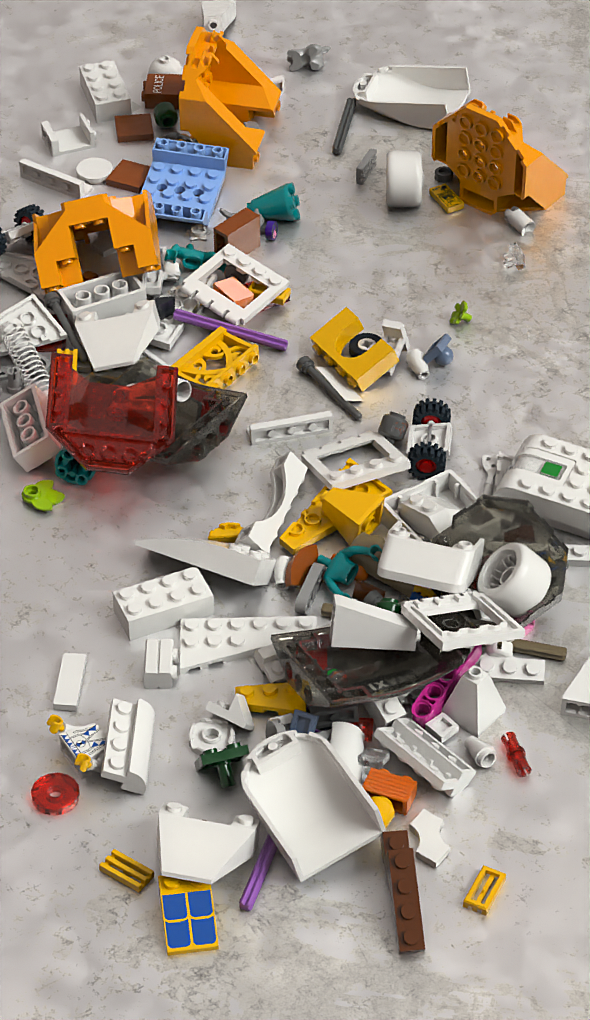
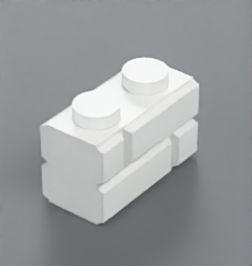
[143,639,178,689]

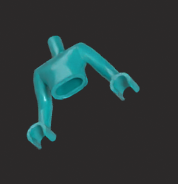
[164,244,227,273]
[317,544,382,599]

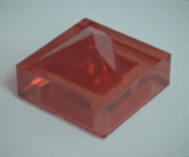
[351,717,374,741]

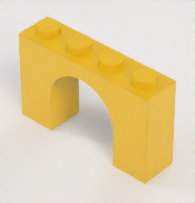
[310,307,400,392]

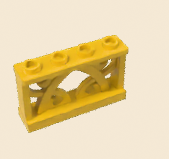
[169,326,259,396]

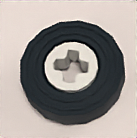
[349,333,382,357]

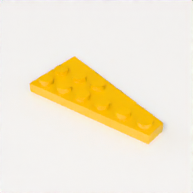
[279,458,392,556]

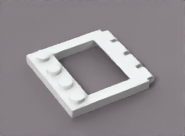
[181,243,289,326]
[301,431,411,490]
[401,591,525,652]

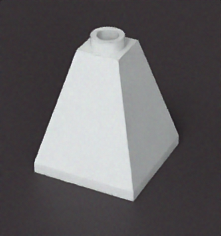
[440,665,506,738]

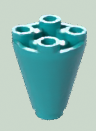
[247,182,300,221]
[54,434,97,485]

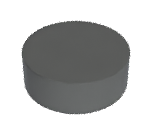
[434,166,453,183]

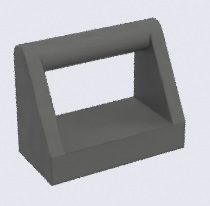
[306,690,359,729]

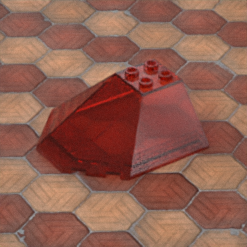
[45,352,178,475]

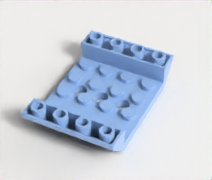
[140,138,229,226]

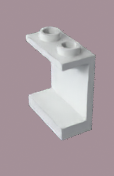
[41,113,97,157]

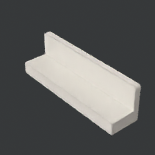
[19,158,93,199]
[246,411,333,446]

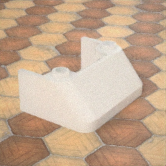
[377,520,485,594]

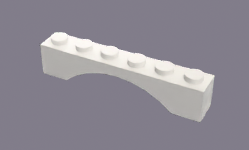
[234,451,308,553]

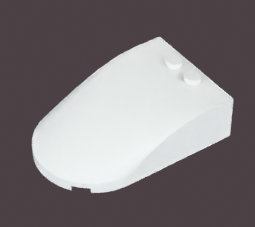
[353,65,471,129]
[241,730,387,882]

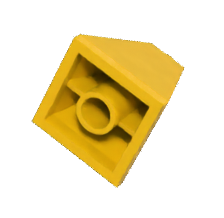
[320,487,385,546]

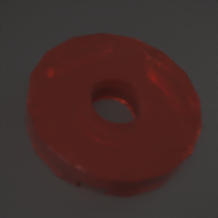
[31,773,80,815]

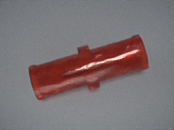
[501,732,532,777]

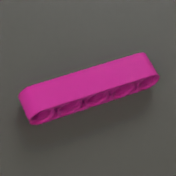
[411,645,482,730]

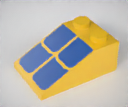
[158,875,219,956]

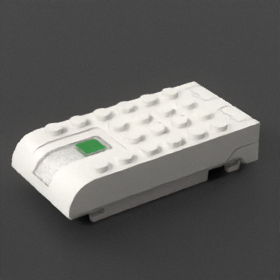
[491,434,590,539]

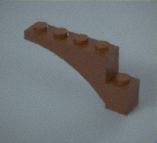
[380,830,425,953]

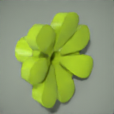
[450,301,472,325]

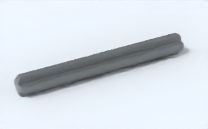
[332,98,356,155]

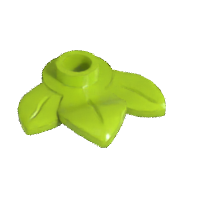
[22,480,65,511]

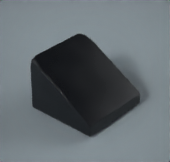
[155,296,175,321]

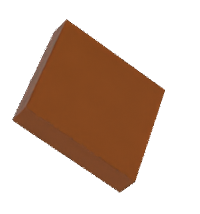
[114,113,154,143]
[106,159,151,194]

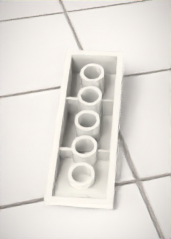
[134,538,277,586]

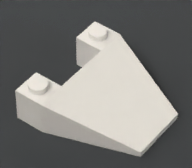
[75,300,160,372]
[156,802,261,884]

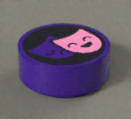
[265,221,278,240]

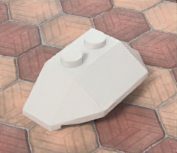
[395,494,465,546]

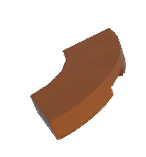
[285,544,319,588]

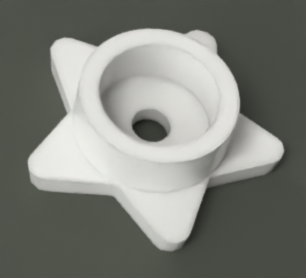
[186,224,211,241]

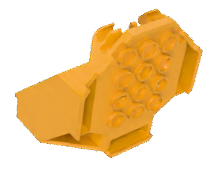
[179,26,281,169]
[431,99,568,215]
[32,190,161,294]

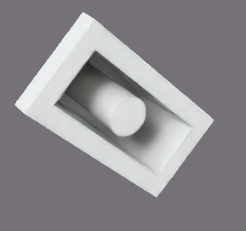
[357,690,407,728]

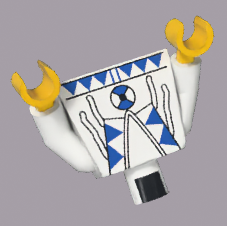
[47,714,106,779]

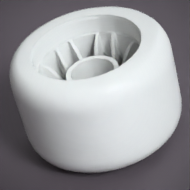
[386,150,424,207]
[477,542,551,618]

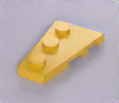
[235,681,307,715]

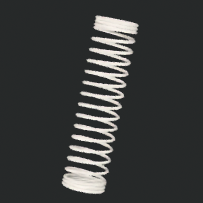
[0,319,60,409]

